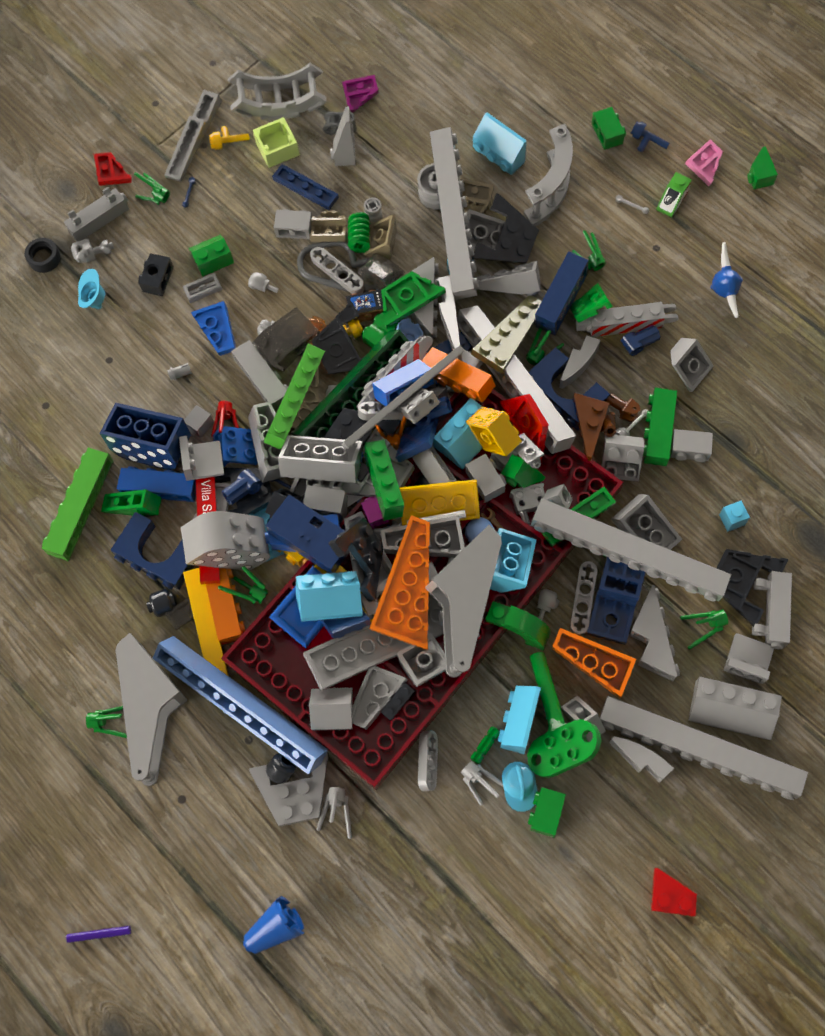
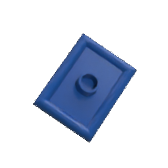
[269,566,324,648]

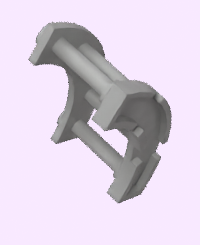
[228,63,327,120]
[524,124,573,226]

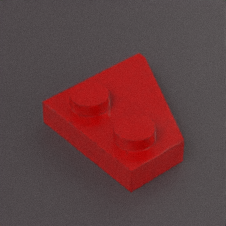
[94,152,132,186]
[651,868,697,917]

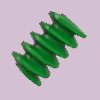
[348,212,370,253]

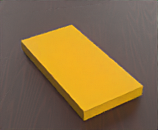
[399,479,480,526]

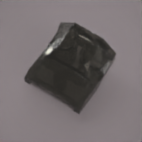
[358,253,405,290]

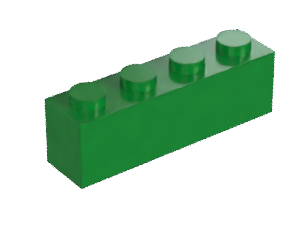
[643,388,677,466]
[364,440,404,521]

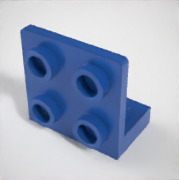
[213,426,258,467]

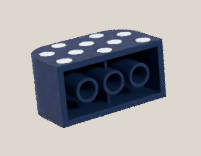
[100,402,191,470]

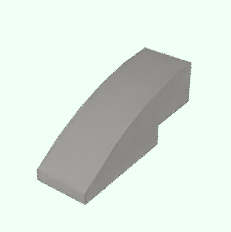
[559,335,600,389]
[609,736,674,783]

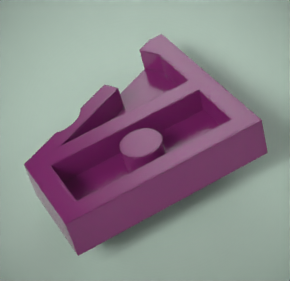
[342,75,378,113]

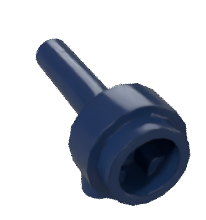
[630,121,670,152]

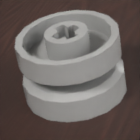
[417,163,441,209]

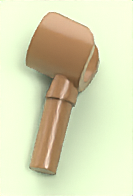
[481,508,504,529]

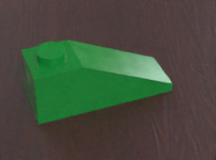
[101,489,161,517]

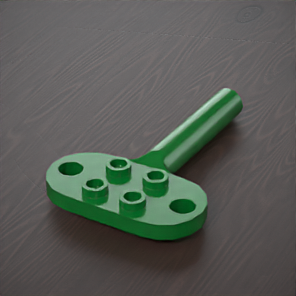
[527,652,601,778]

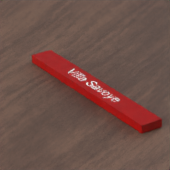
[196,477,220,585]

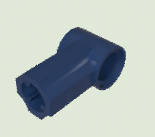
[621,325,661,356]
[415,397,452,427]
[221,469,262,505]

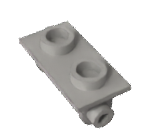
[514,433,544,468]

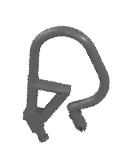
[297,242,378,293]

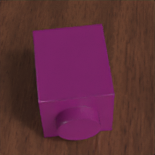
[361,496,389,529]

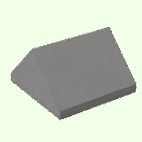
[309,688,353,730]

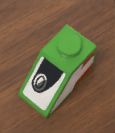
[656,172,692,218]

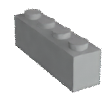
[231,340,288,411]

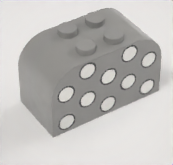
[181,511,270,571]

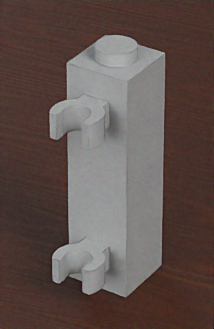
[64,187,129,241]
[752,571,792,649]

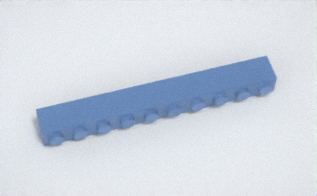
[152,636,328,774]

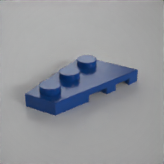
[191,301,236,356]

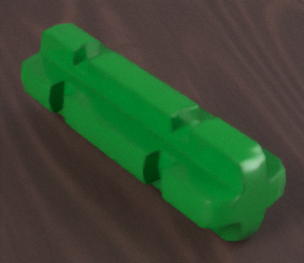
[471,726,500,764]

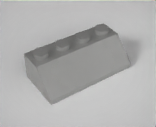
[278,435,363,483]
[688,677,782,740]

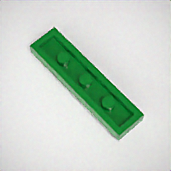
[541,487,616,547]

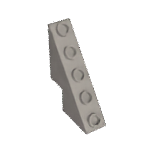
[410,257,438,339]
[629,585,680,681]

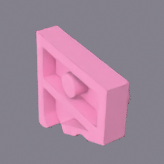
[685,139,723,186]

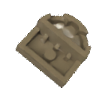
[460,178,494,214]
[310,210,347,243]

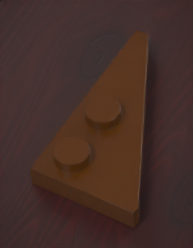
[573,393,609,461]

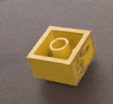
[466,406,522,456]

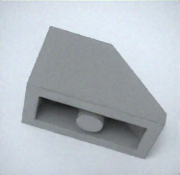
[561,696,606,742]

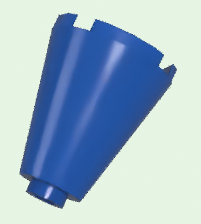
[243,896,304,954]

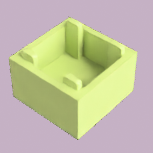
[253,117,300,168]

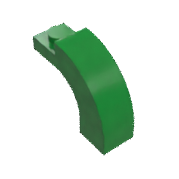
[486,601,551,651]

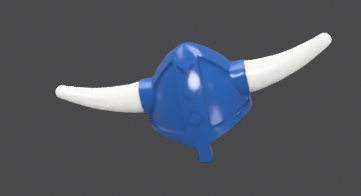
[710,242,743,318]

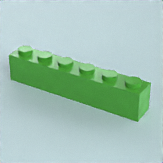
[264,343,325,450]
[42,447,113,561]

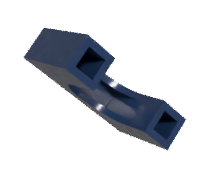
[528,347,610,431]
[111,512,195,590]

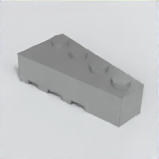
[248,401,285,483]
[380,515,465,558]

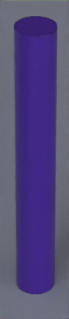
[66,926,131,943]

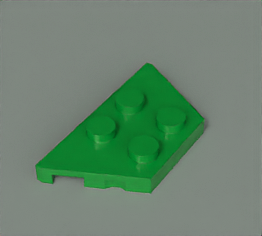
[381,271,446,329]
[570,283,613,323]

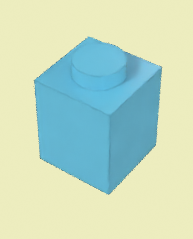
[719,501,750,532]

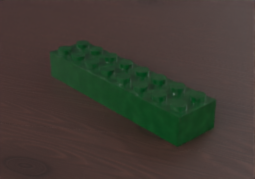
[291,330,409,438]

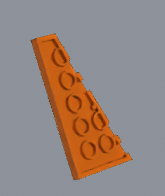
[370,515,430,650]

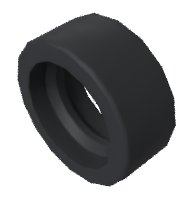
[24,238,61,273]

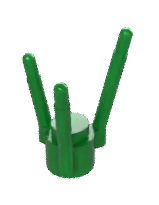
[134,172,170,205]
[572,230,606,271]
[526,328,564,366]
[218,566,269,604]
[680,610,728,649]
[86,706,127,738]

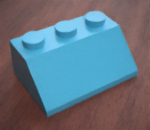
[473,113,526,175]
[433,398,483,470]
[490,528,536,593]
[296,571,363,622]
[498,686,541,754]

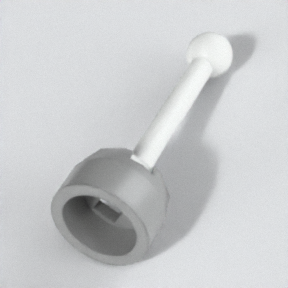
[615,409,649,436]

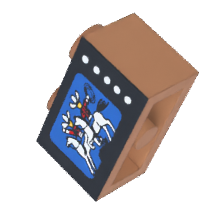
[346,289,383,322]

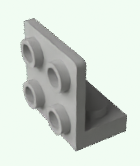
[179,436,224,481]
[723,633,774,684]

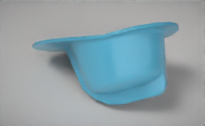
[78,269,105,309]
[502,762,538,812]

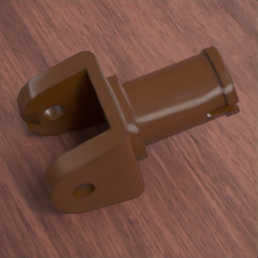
[606,393,640,422]
[601,412,616,437]

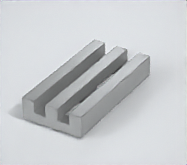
[182,273,222,303]

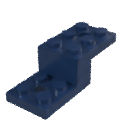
[587,557,645,645]

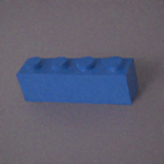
[117,466,196,502]

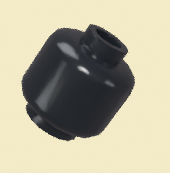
[146,589,177,617]
[266,753,296,784]

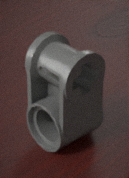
[323,111,357,135]

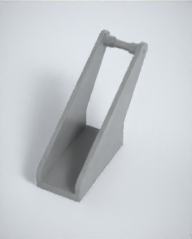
[425,525,502,677]
[116,633,187,786]

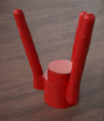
[211,401,239,437]

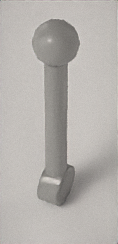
[615,195,649,214]

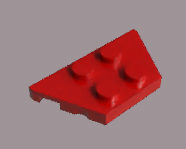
[500,394,549,461]

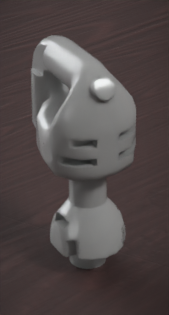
[71,239,114,263]

